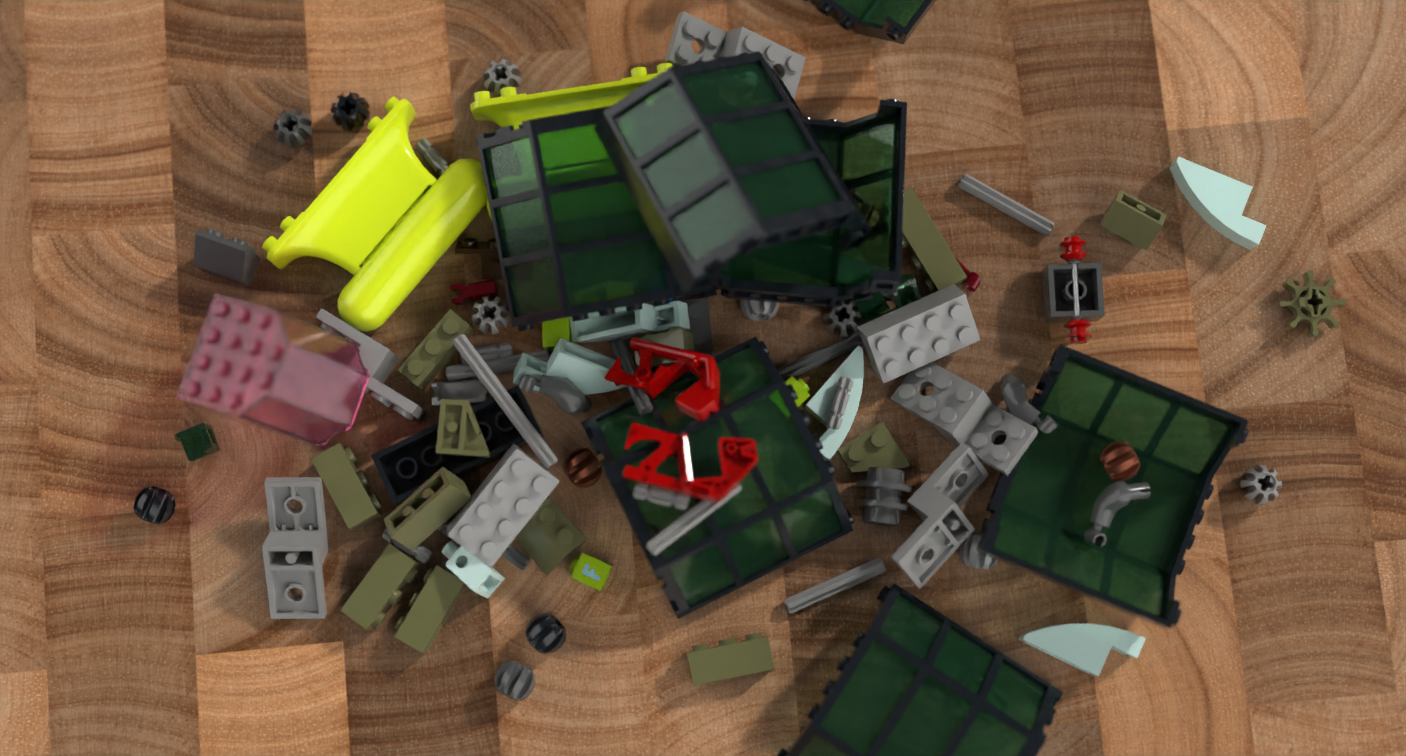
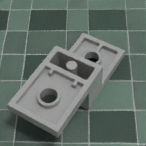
[664,11,806,99]
[316,308,427,421]
[890,362,1038,476]
[891,442,989,589]
[262,477,329,619]

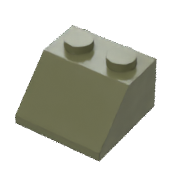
[514,497,588,575]

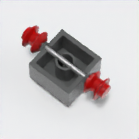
[1042,236,1105,344]

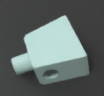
[442,541,505,599]

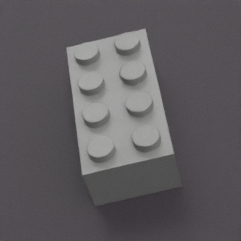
[857,284,980,384]
[446,443,560,567]

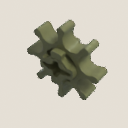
[1275,270,1346,338]

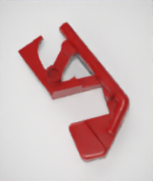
[604,337,720,421]
[623,423,758,502]

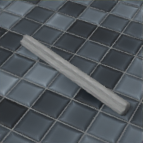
[452,334,558,468]

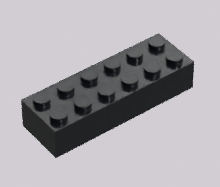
[371,385,545,506]

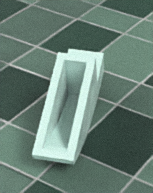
[1170,156,1266,250]
[570,301,690,344]
[513,338,628,395]
[805,345,864,460]
[1018,624,1146,676]

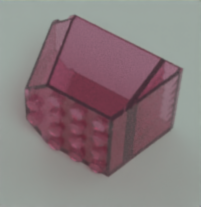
[176,294,370,447]

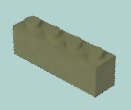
[882,188,967,294]

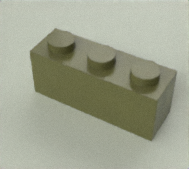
[397,309,475,391]
[311,443,382,531]
[384,467,472,551]
[340,543,420,630]
[395,565,467,653]
[687,632,775,686]

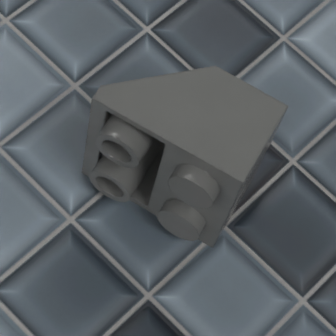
[194,229,261,288]

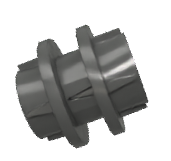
[855,467,912,526]

